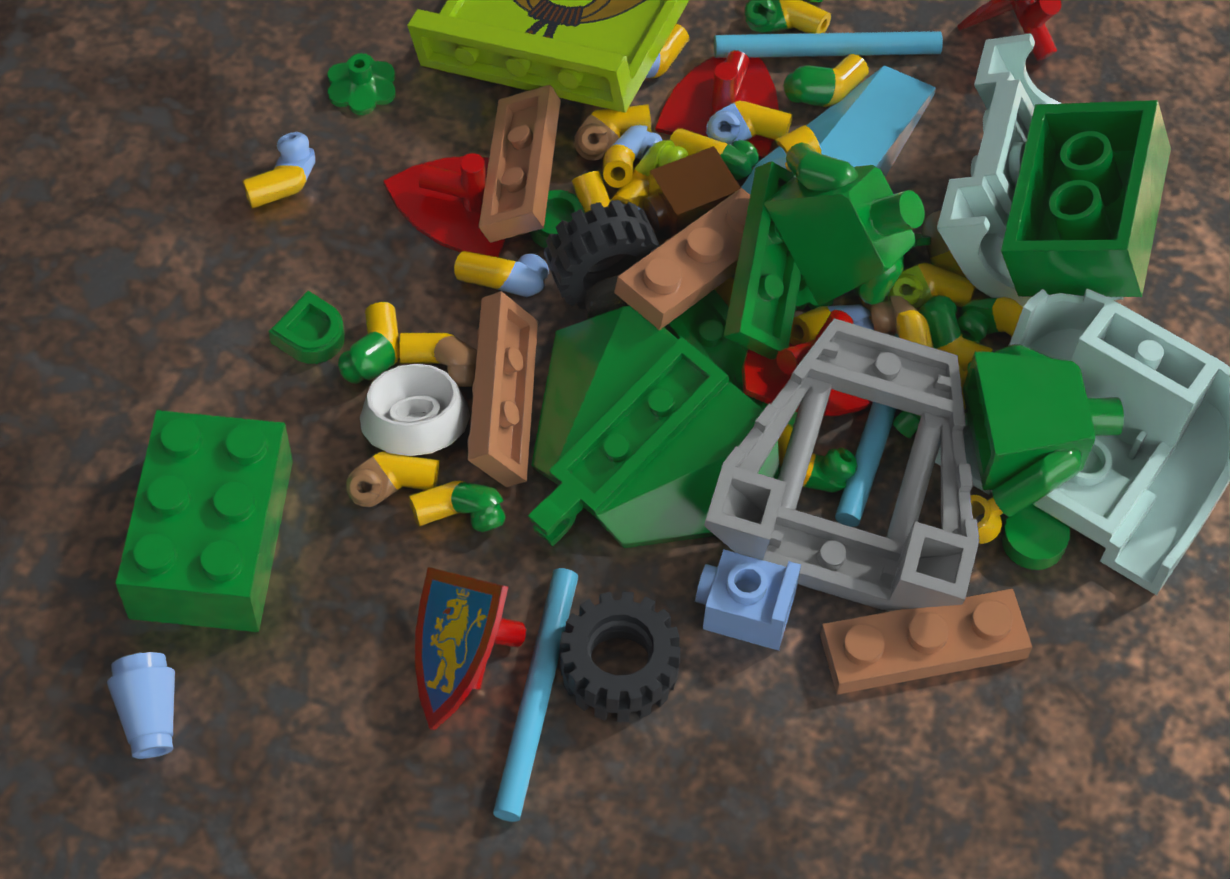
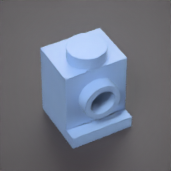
[695,549,801,651]

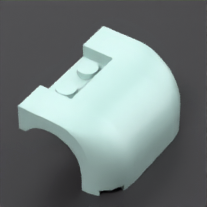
[937,33,1124,307]
[935,289,1230,595]

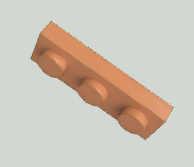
[479,84,561,243]
[614,188,750,330]
[468,291,538,487]
[820,589,1032,695]

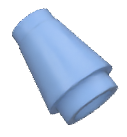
[107,652,175,759]

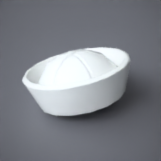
[360,364,470,456]

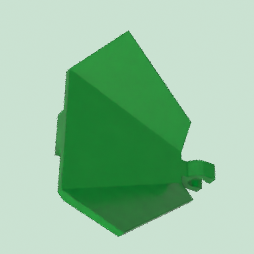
[528,306,780,549]

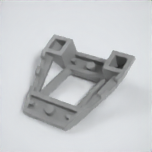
[704,318,979,610]

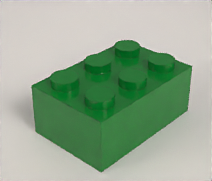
[1001,100,1171,297]
[116,410,293,632]

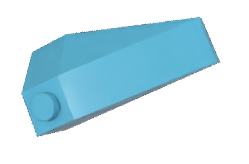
[742,66,936,194]

